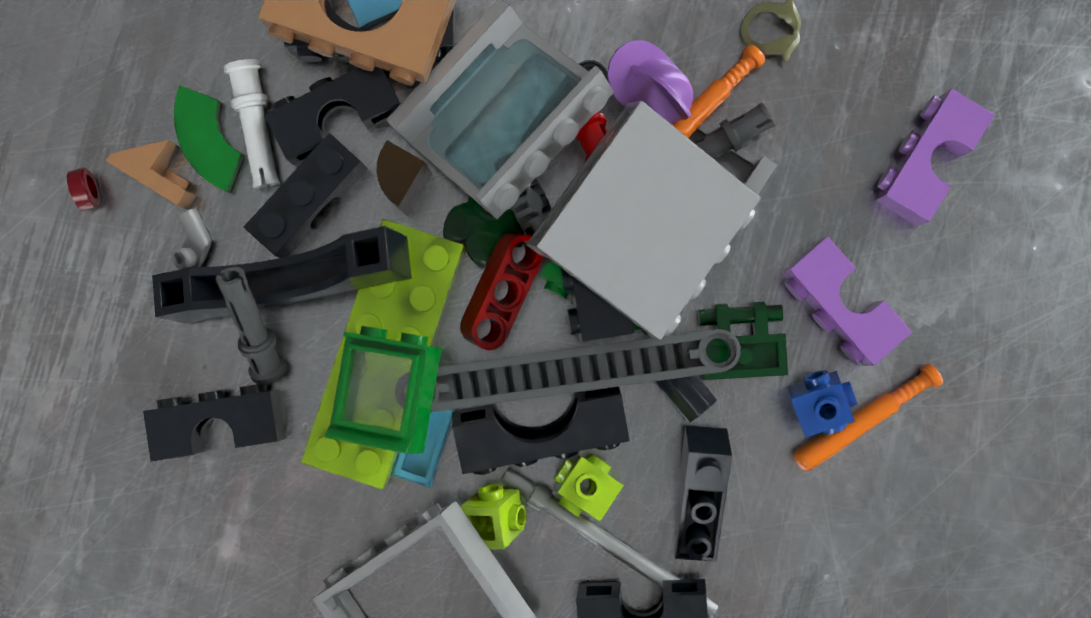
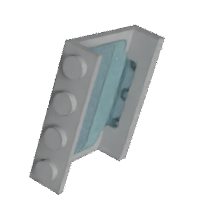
[386,0,614,219]

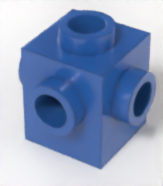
[788,370,858,437]

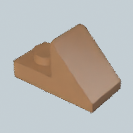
[105,140,197,210]

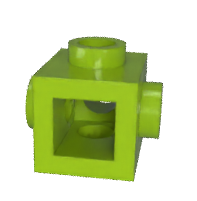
[553,454,624,521]
[460,484,526,550]

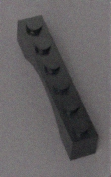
[152,226,412,324]

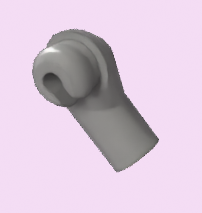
[173,208,212,270]

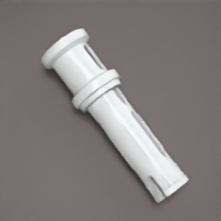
[223,59,280,189]

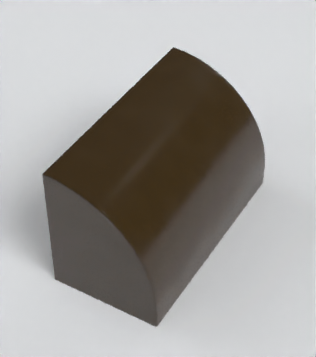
[377,140,432,216]

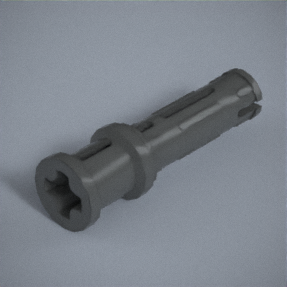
[216,267,287,384]

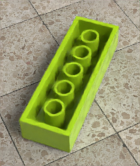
[301,218,466,489]

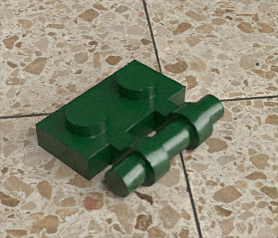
[698,301,788,380]

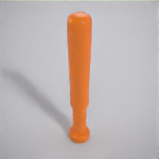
[671,45,765,138]
[793,363,943,471]

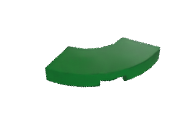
[174,85,245,193]

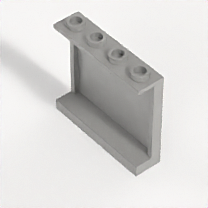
[526,100,761,340]

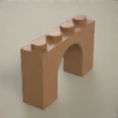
[258,0,456,85]

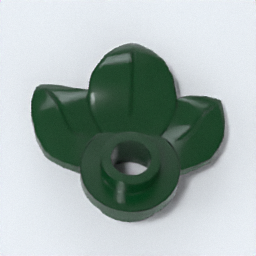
[443,184,524,267]

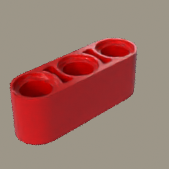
[460,232,543,350]

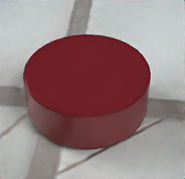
[67,167,101,211]

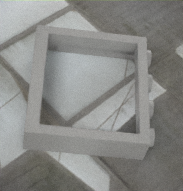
[312,501,536,618]

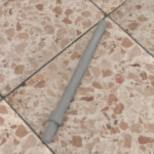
[500,467,718,618]

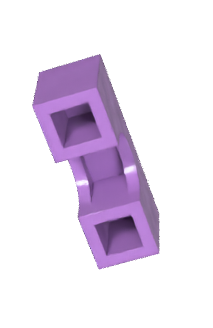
[875,88,995,226]
[782,236,912,366]

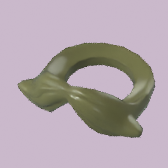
[741,0,801,61]

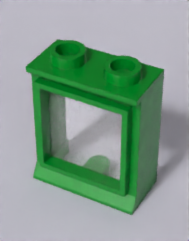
[325,326,442,454]

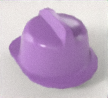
[607,40,693,124]

